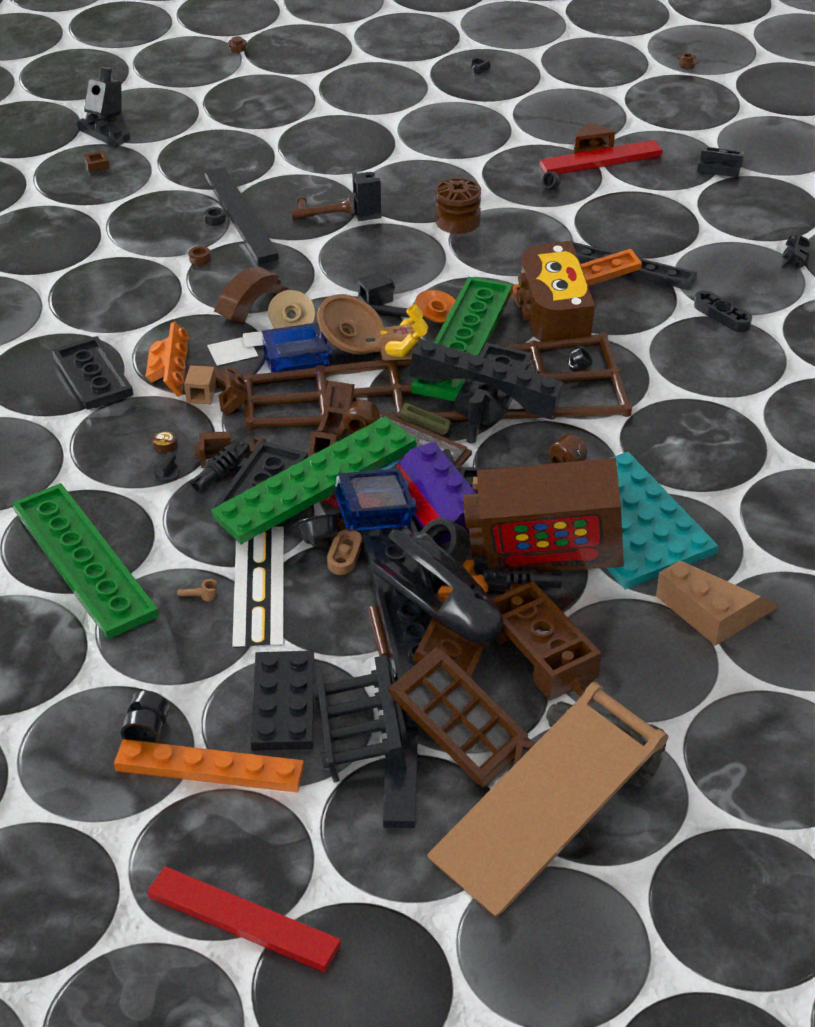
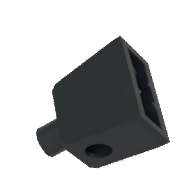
[84,67,122,116]

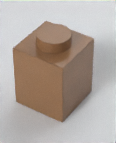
[184,366,216,405]

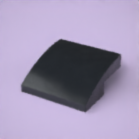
[697,146,745,177]

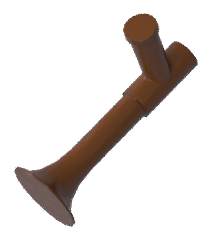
[291,195,352,219]

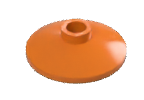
[415,290,456,324]

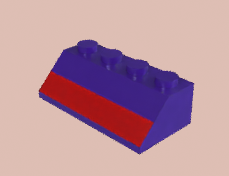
[387,441,476,545]

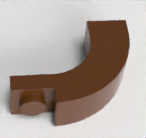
[214,267,288,323]
[308,380,355,457]

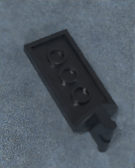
[455,342,533,444]

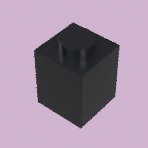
[358,271,395,305]

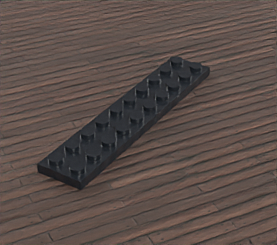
[359,514,467,727]

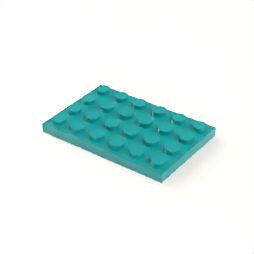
[606,452,718,590]

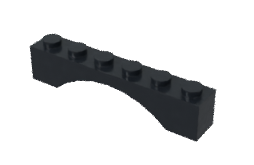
[409,339,563,420]

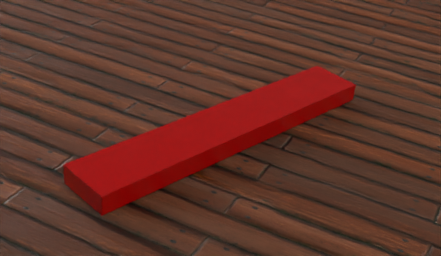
[540,140,663,174]
[147,866,341,973]

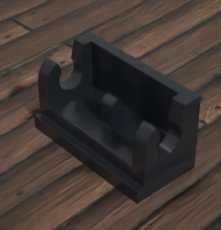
[352,172,381,222]

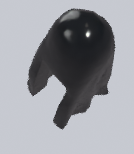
[368,529,503,644]

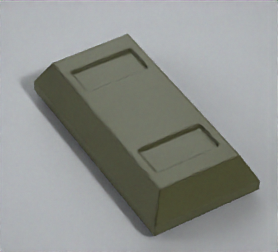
[400,403,451,435]

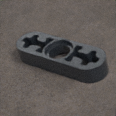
[694,291,752,332]

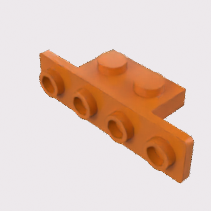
[145,322,189,397]

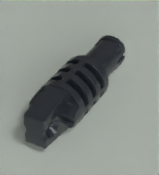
[190,438,250,494]
[483,567,562,592]

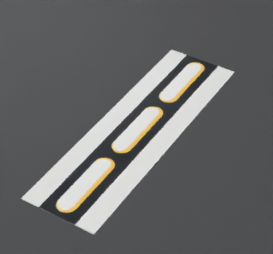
[232,527,284,647]

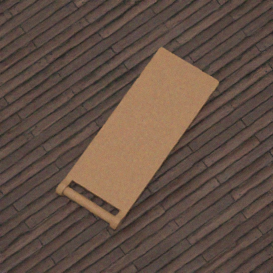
[427,682,668,917]

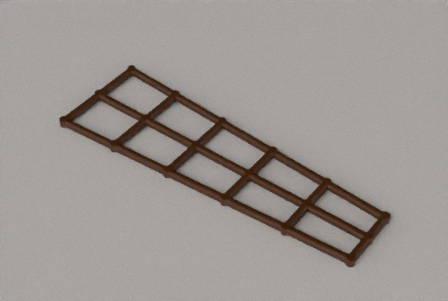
[242,332,632,430]

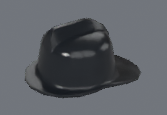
[292,511,346,548]

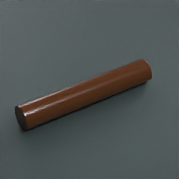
[368,605,390,660]

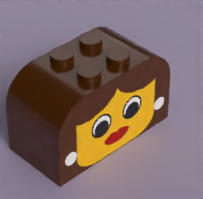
[517,240,595,341]

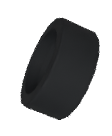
[421,518,470,565]

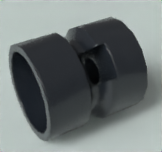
[120,691,170,743]

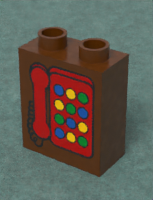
[463,458,624,572]

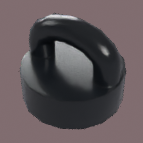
[568,345,592,371]

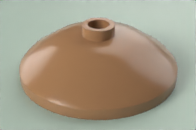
[317,294,384,354]

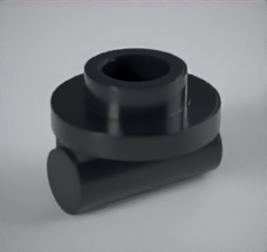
[153,452,180,481]

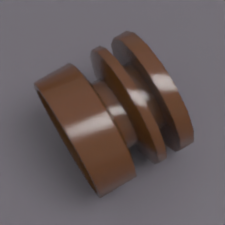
[435,178,481,234]

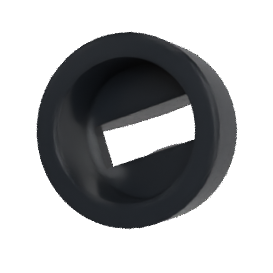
[542,171,561,189]

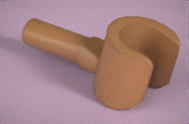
[177,579,217,602]

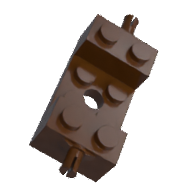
[492,581,601,701]

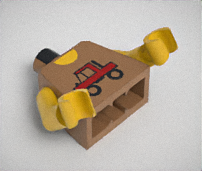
[365,304,428,360]

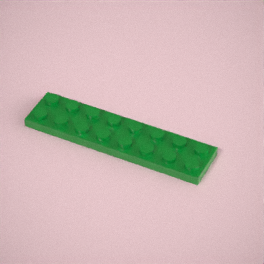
[411,276,513,401]
[211,416,417,544]
[12,483,159,640]

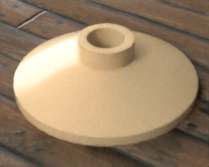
[268,290,315,330]

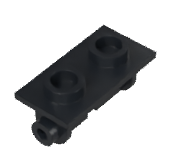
[782,228,810,269]

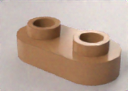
[327,529,362,575]

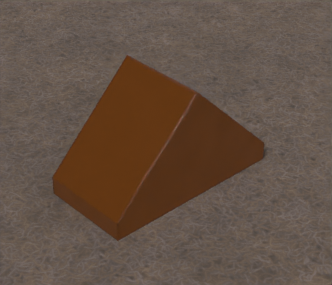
[573,122,615,154]

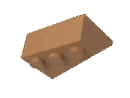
[656,561,778,646]

